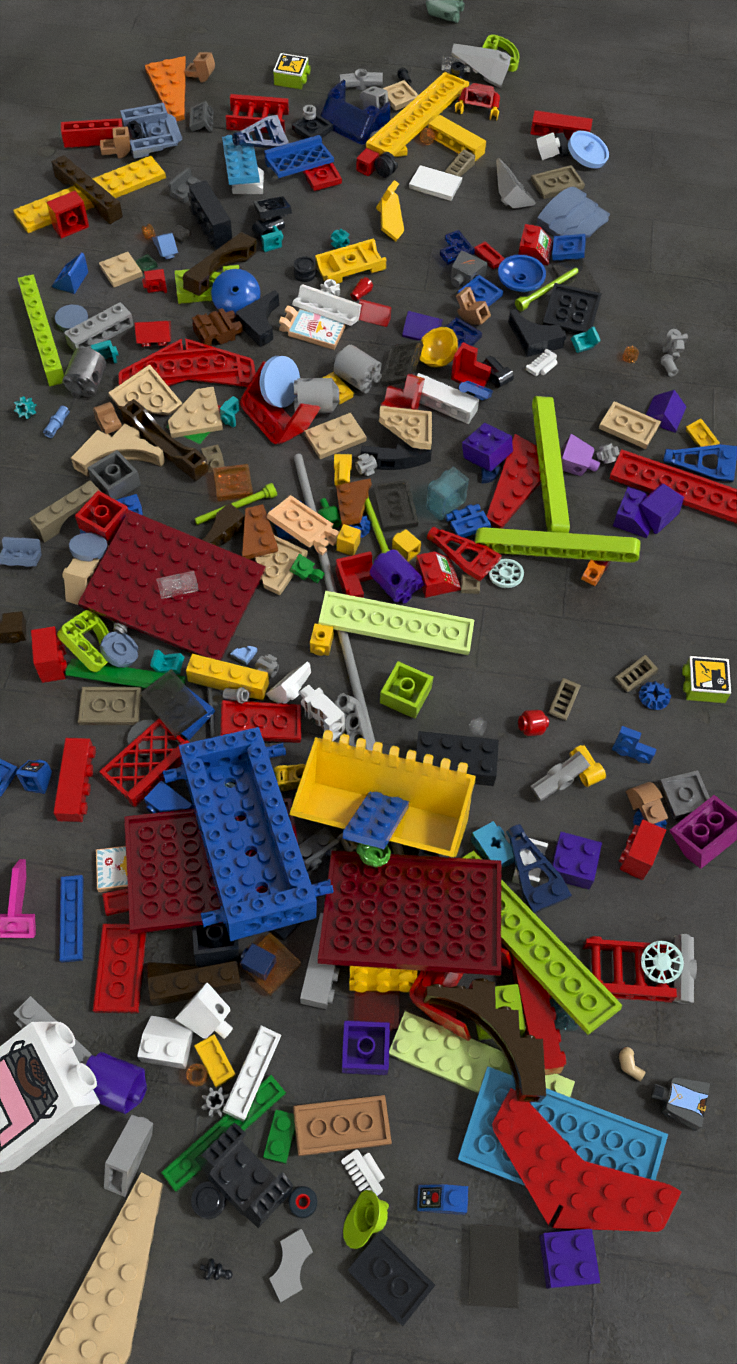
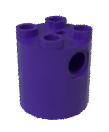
[370,550,424,604]
[86,1052,147,1114]

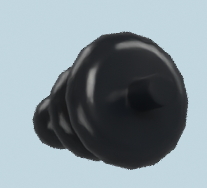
[200,1258,233,1281]

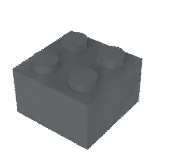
[87,450,141,500]

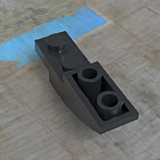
[361,444,432,470]

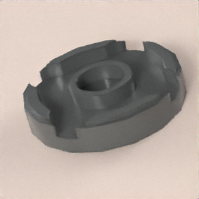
[127,720,165,758]

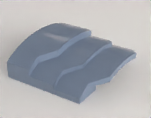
[120,103,182,158]
[536,187,610,238]

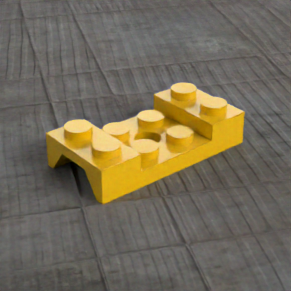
[315,238,386,284]

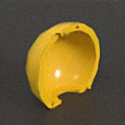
[417,327,458,368]

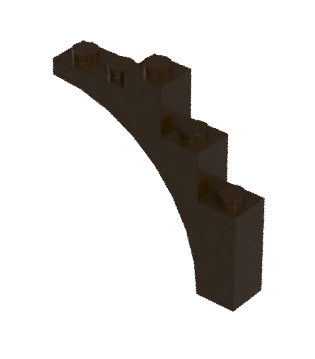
[423,978,546,1103]

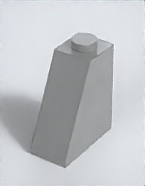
[104,1115,153,1197]

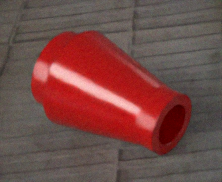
[350,277,373,301]

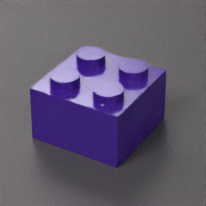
[462,423,513,472]
[552,832,602,889]
[342,1021,390,1075]
[539,1229,600,1289]

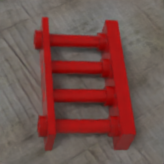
[226,94,289,133]
[583,936,677,1003]

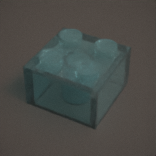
[426,466,469,521]

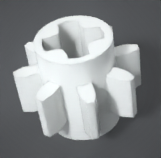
[321,279,340,296]

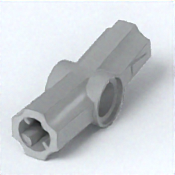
[339,69,383,90]
[530,751,590,802]
[672,934,697,1004]

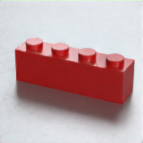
[531,110,593,140]
[61,118,123,148]
[54,738,96,822]

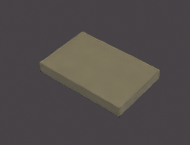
[531,165,585,199]
[78,687,142,725]

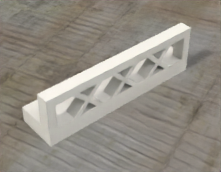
[292,284,362,326]

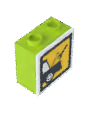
[273,53,311,90]
[682,656,731,703]

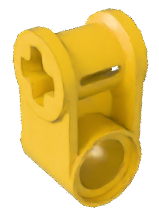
[273,764,306,791]

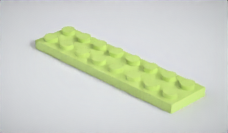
[318,591,474,655]
[389,1011,575,1097]

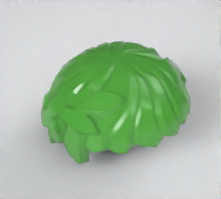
[357,843,391,867]

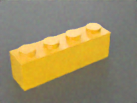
[428,115,486,161]
[186,654,269,700]

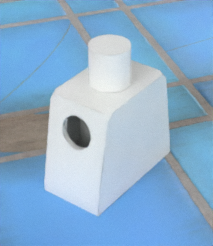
[175,983,233,1039]

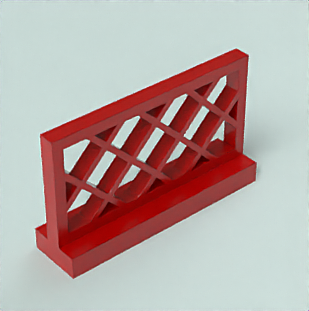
[99,718,190,808]

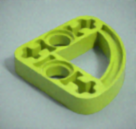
[482,35,519,72]
[57,610,109,672]

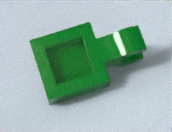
[289,553,325,583]

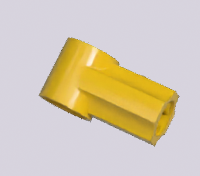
[334,454,352,485]
[569,745,606,787]

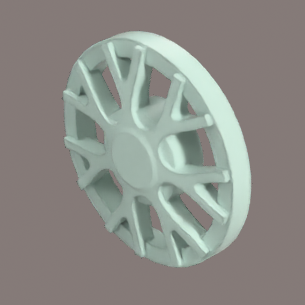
[489,559,524,588]
[641,941,684,983]

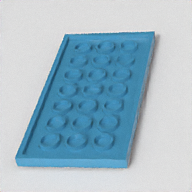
[458,1066,668,1185]

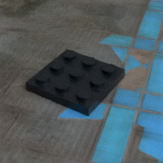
[543,283,602,334]

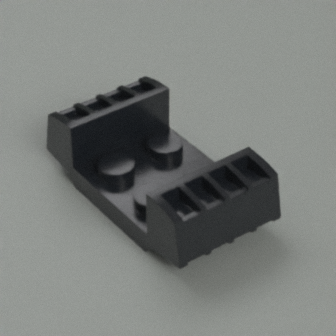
[194,1123,293,1228]

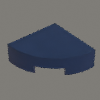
[481,467,500,484]

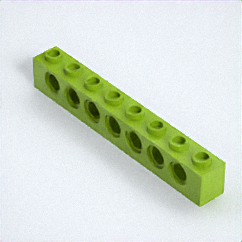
[18,274,64,386]

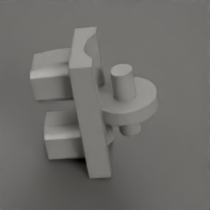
[662,329,688,359]

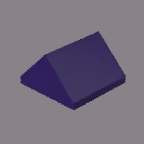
[402,311,443,341]
[646,390,686,433]
[639,484,684,534]

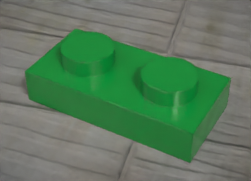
[263,1110,295,1164]

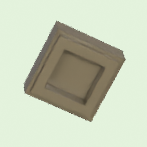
[461,574,480,594]

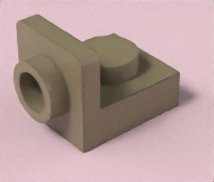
[201,444,225,472]

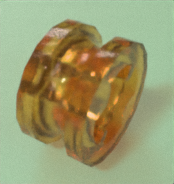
[141,223,156,240]
[623,346,639,363]
[186,1063,208,1087]

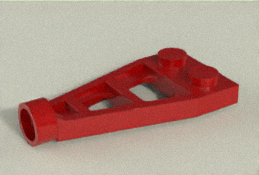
[427,527,502,581]

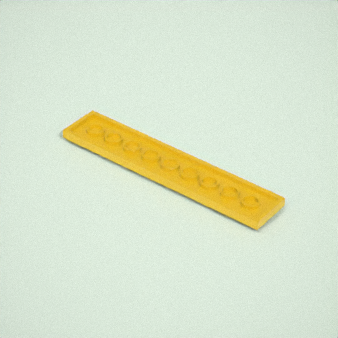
[366,72,469,156]
[13,156,166,233]

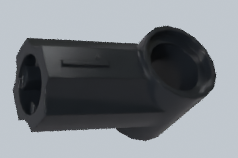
[252,216,285,241]
[482,355,514,388]

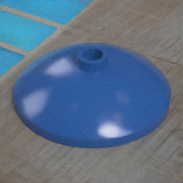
[498,255,546,292]
[211,269,261,315]

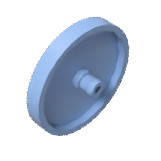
[568,131,609,168]
[260,356,300,407]

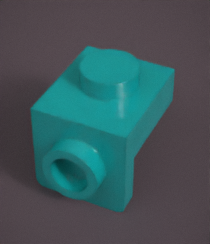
[570,327,601,353]
[91,340,119,364]
[219,396,239,428]
[150,649,184,674]

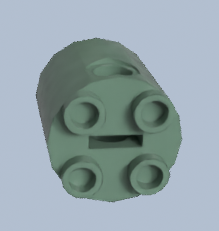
[426,0,465,23]

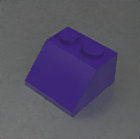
[613,487,651,538]

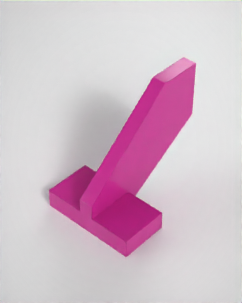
[0,859,36,938]

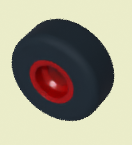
[289,1186,317,1218]

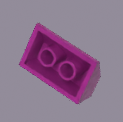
[670,795,737,869]

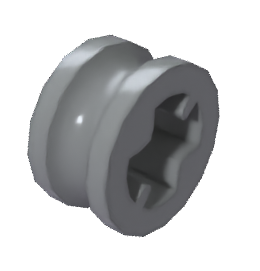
[303,105,316,120]

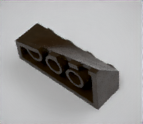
[148,961,242,1006]

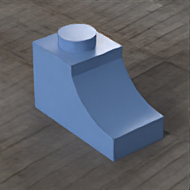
[152,233,178,259]

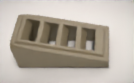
[445,149,475,177]
[615,655,658,693]
[548,678,581,721]

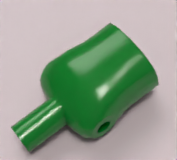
[318,498,342,528]

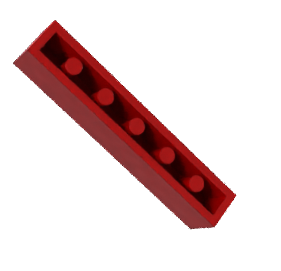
[507,949,566,1075]

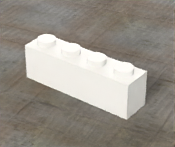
[417,373,479,424]

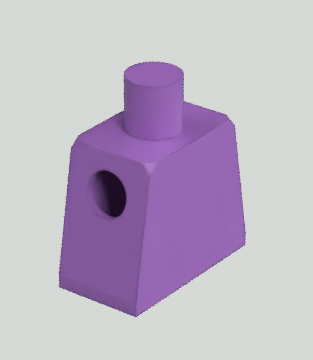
[561,434,600,476]

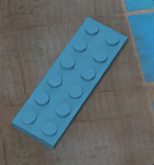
[222,135,260,185]

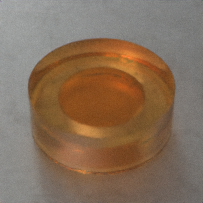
[419,128,435,145]

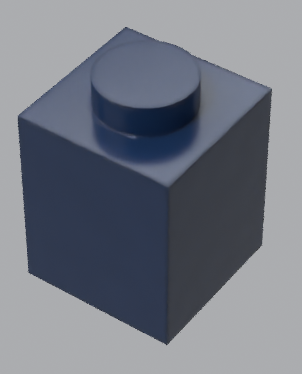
[240,943,276,981]

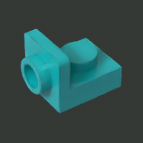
[261,225,283,252]

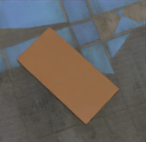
[293,1095,392,1157]

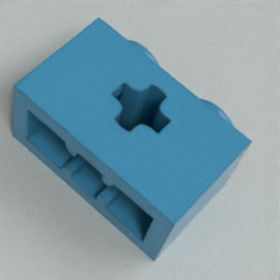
[471,821,514,870]

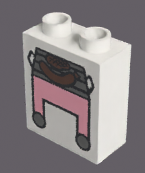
[0,1022,100,1172]

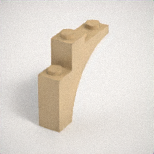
[71,424,165,476]

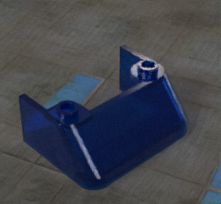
[320,79,391,144]

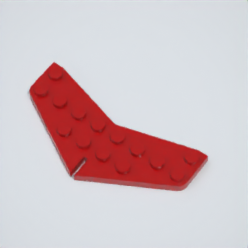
[118,338,255,387]
[492,1088,681,1232]

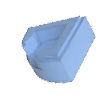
[230,646,257,666]

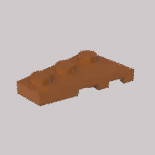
[336,478,372,526]
[242,504,278,559]

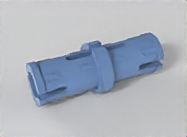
[43,406,70,438]

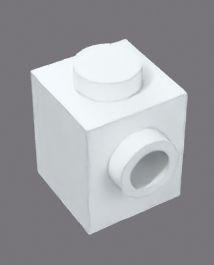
[536,132,561,160]

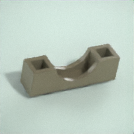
[29,480,101,543]

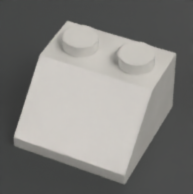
[137,1016,194,1069]

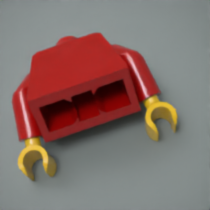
[455,83,500,121]

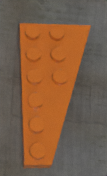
[145,56,186,122]

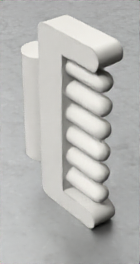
[526,349,557,376]
[341,1150,385,1196]

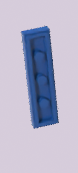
[60,875,84,963]

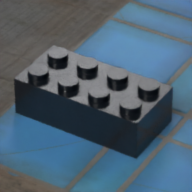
[188,180,232,250]
[416,731,499,786]

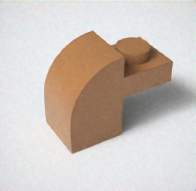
[185,52,215,82]
[100,126,130,159]
[456,287,491,325]
[93,402,122,434]
[626,782,668,824]

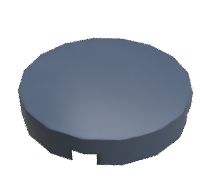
[55,304,88,332]
[69,533,108,561]
[100,632,138,667]

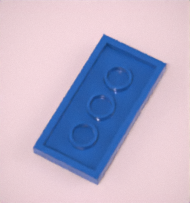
[342,792,409,849]

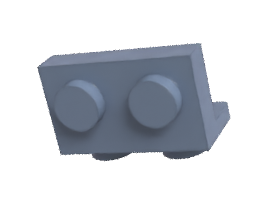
[0,537,42,567]

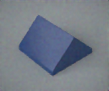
[52,252,88,294]

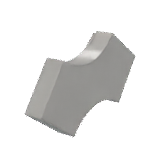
[269,1229,313,1303]

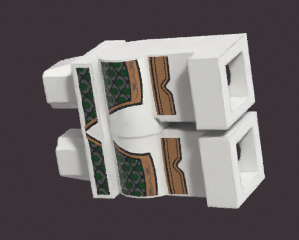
[300,685,345,741]

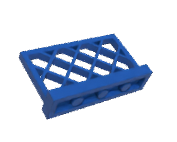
[264,135,334,178]

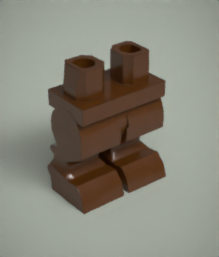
[192,308,243,346]

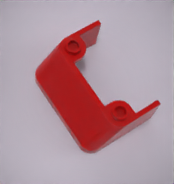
[240,361,321,444]
[409,948,513,1041]

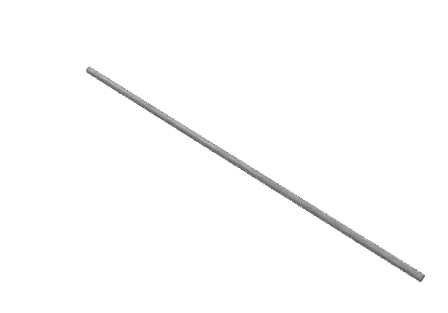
[294,454,404,855]

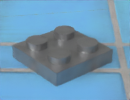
[659,770,710,819]

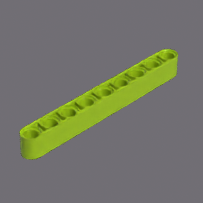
[532,396,570,533]
[474,528,641,563]

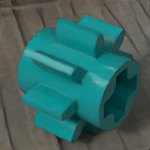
[331,228,350,249]
[14,396,37,419]

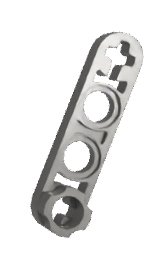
[335,693,372,751]

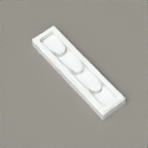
[222,1026,281,1122]

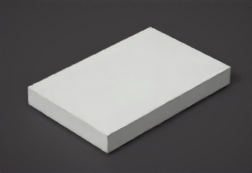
[409,165,462,201]

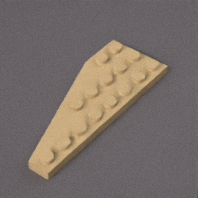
[39,1172,163,1364]

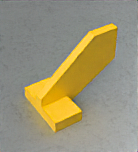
[376,180,404,242]

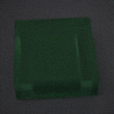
[135,254,158,273]

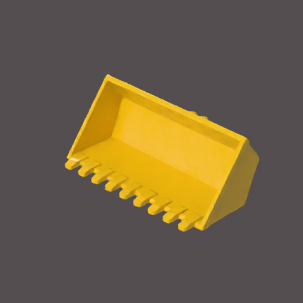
[289,730,476,858]

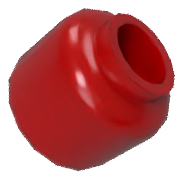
[518,710,549,736]

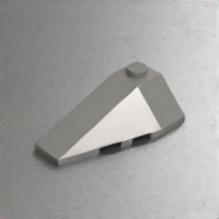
[451,44,511,88]
[496,158,536,208]

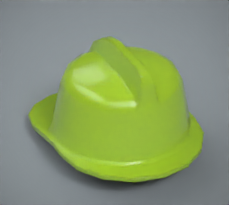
[343,1190,389,1249]

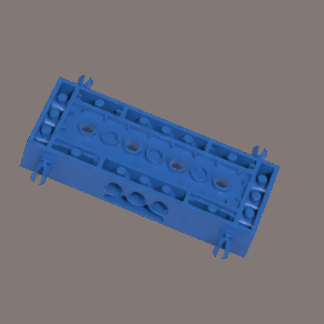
[163,727,333,941]

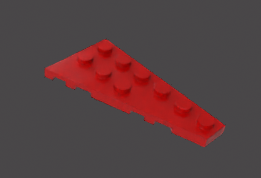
[487,434,541,529]

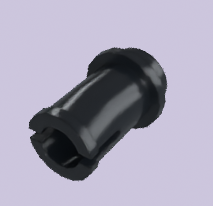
[397,67,412,86]

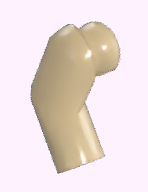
[619,1047,645,1082]

